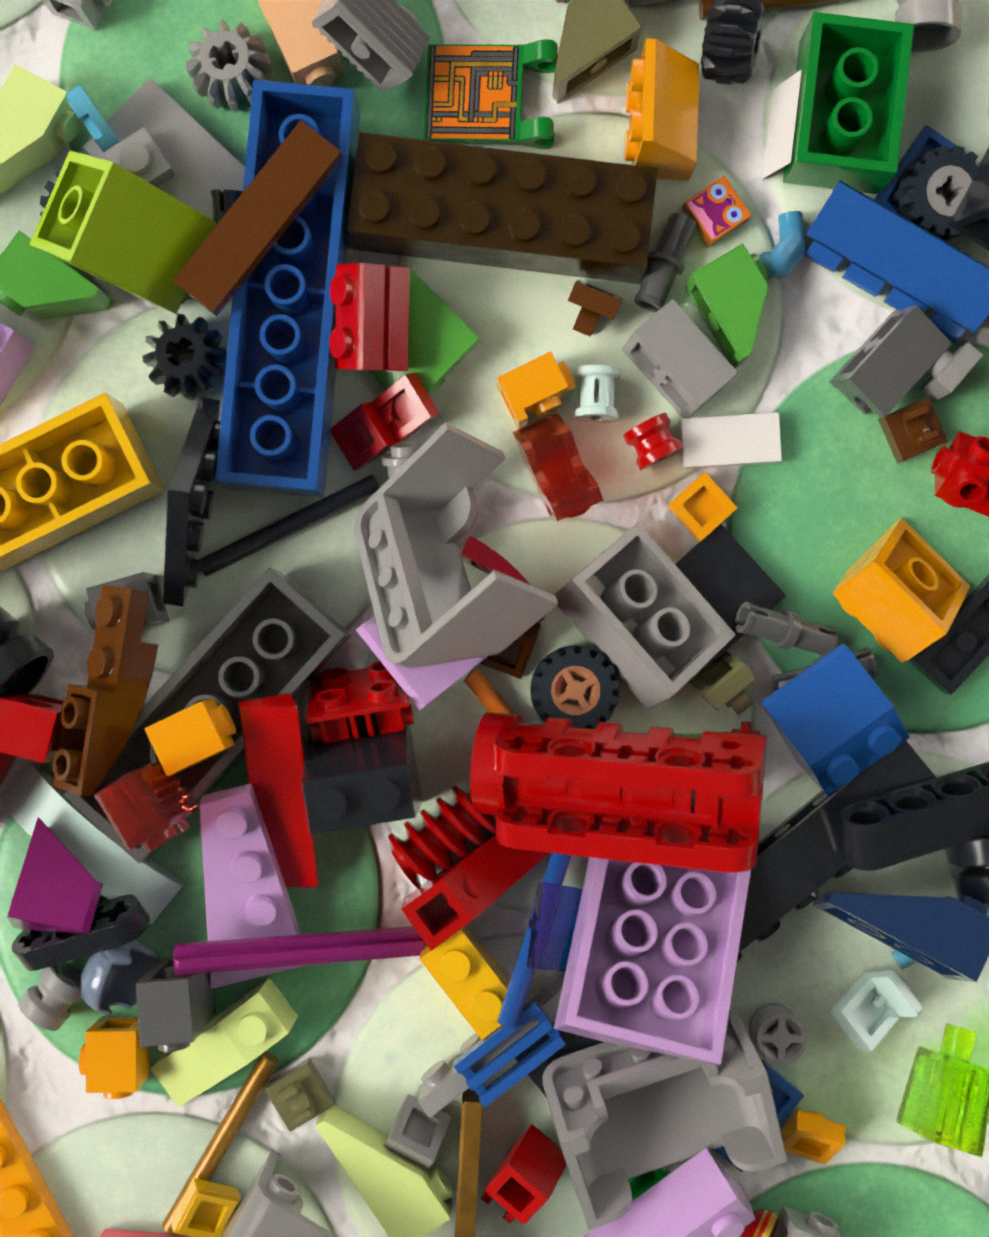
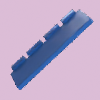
[804,180,989,344]

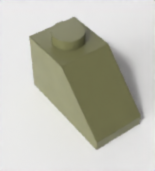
[552,0,642,104]

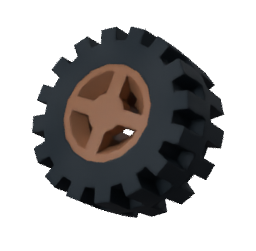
[530,646,620,729]

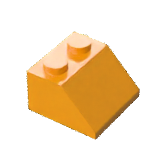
[832,518,970,664]

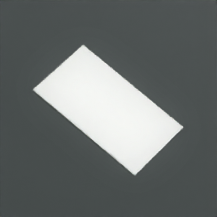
[762,69,802,179]

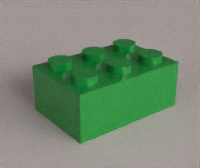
[783,12,914,194]

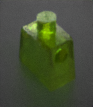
[896,1023,989,1157]

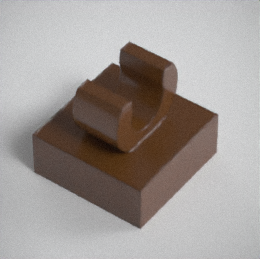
[568,280,623,337]
[878,397,948,463]

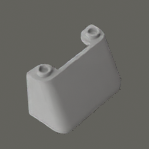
[542,1009,787,1230]

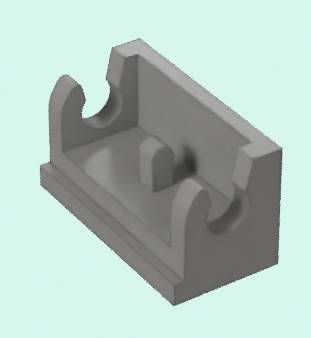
[622,299,738,418]

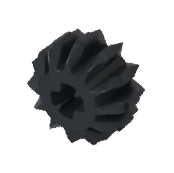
[700,0,764,85]
[142,314,227,400]

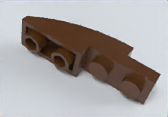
[53,585,158,796]

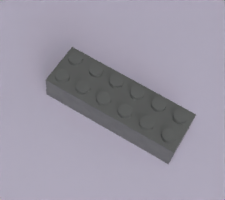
[63,567,352,864]

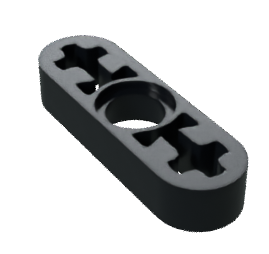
[11,894,150,971]

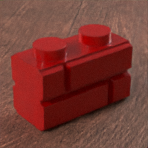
[329,263,410,371]

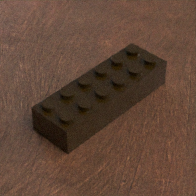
[347,132,658,284]

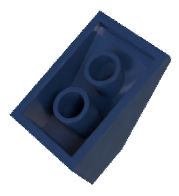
[812,892,989,982]

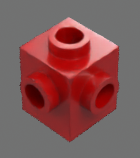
[931,431,989,517]

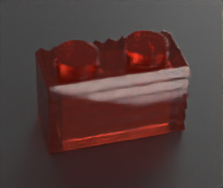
[94,761,197,852]

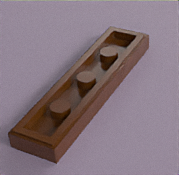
[173,120,343,317]

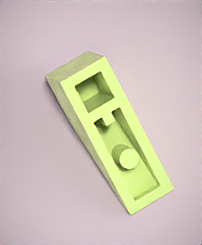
[0,64,81,195]
[150,977,298,1108]
[315,1104,454,1237]

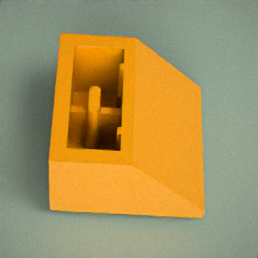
[624,38,699,181]

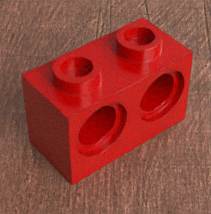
[0,694,64,763]

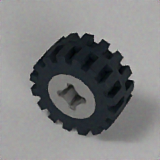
[892,145,981,241]

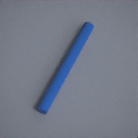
[497,853,571,1029]

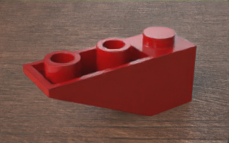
[401,833,549,951]

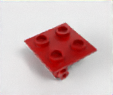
[305,661,414,744]

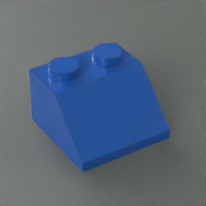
[760,643,910,796]

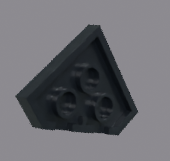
[163,397,221,607]

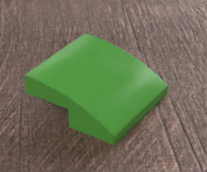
[368,268,480,396]

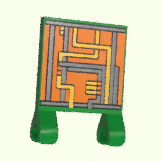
[423,39,558,149]

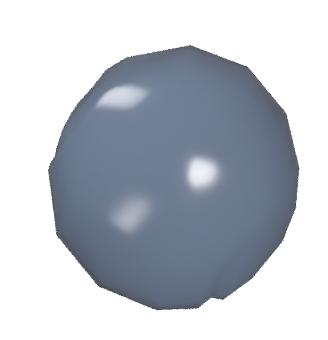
[81,940,159,1016]

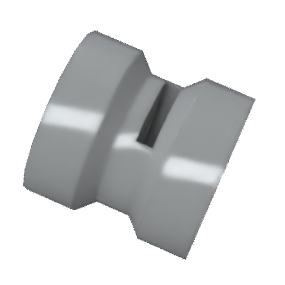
[18,962,82,1031]

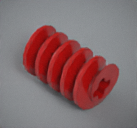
[388,785,496,890]

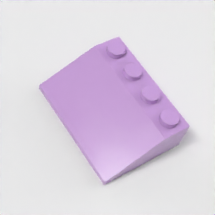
[554,857,751,1065]

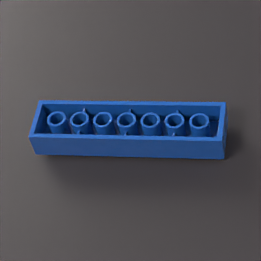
[215,80,360,497]

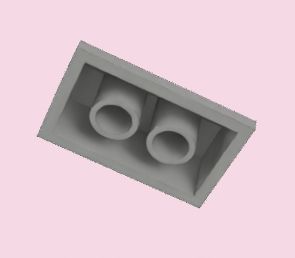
[554,522,736,709]

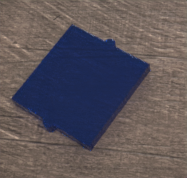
[526,881,582,972]

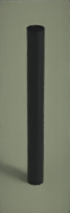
[200,474,380,577]

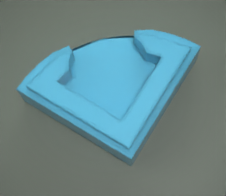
[66,85,120,152]

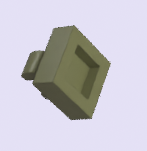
[688,651,756,716]
[265,1058,335,1132]

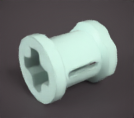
[575,365,621,422]

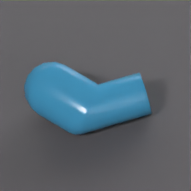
[759,211,806,279]

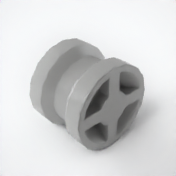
[749,1003,807,1064]

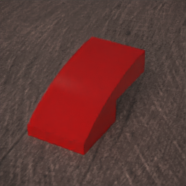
[330,373,441,471]

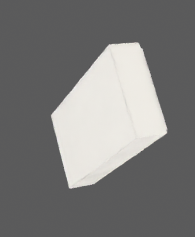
[679,412,782,469]

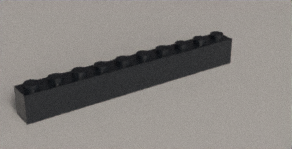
[515,741,937,1098]

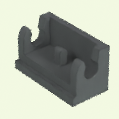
[829,305,952,417]

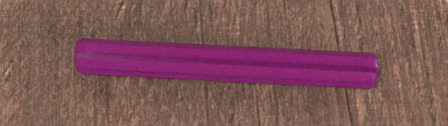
[173,926,426,975]

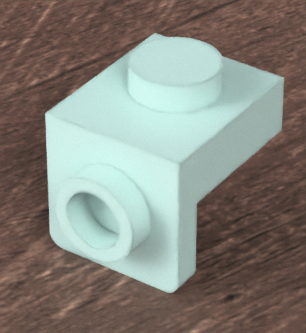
[829,970,923,1052]

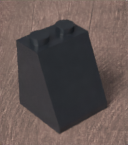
[302,713,422,835]

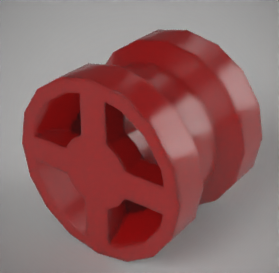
[623,412,684,471]

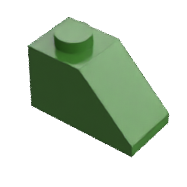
[0,230,114,320]
[684,243,769,368]

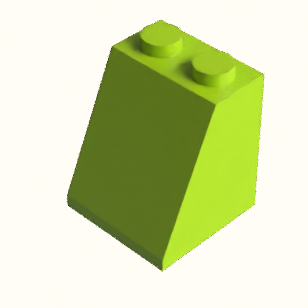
[29,150,217,314]

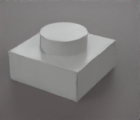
[103,127,175,187]
[920,342,983,402]
[384,1094,452,1169]

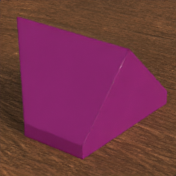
[7,817,103,934]

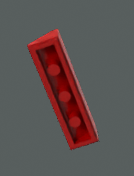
[238,693,318,888]

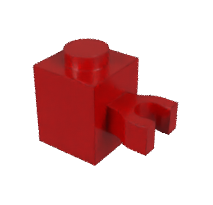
[480,1124,567,1225]

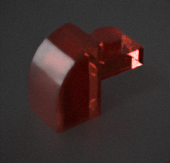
[513,413,604,521]

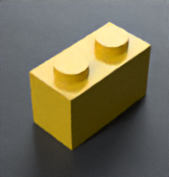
[420,924,511,1040]

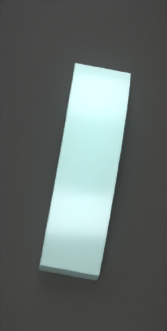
[0,762,185,925]

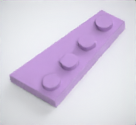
[199,783,305,989]

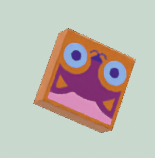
[682,176,752,247]

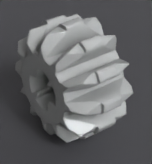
[186,19,272,113]

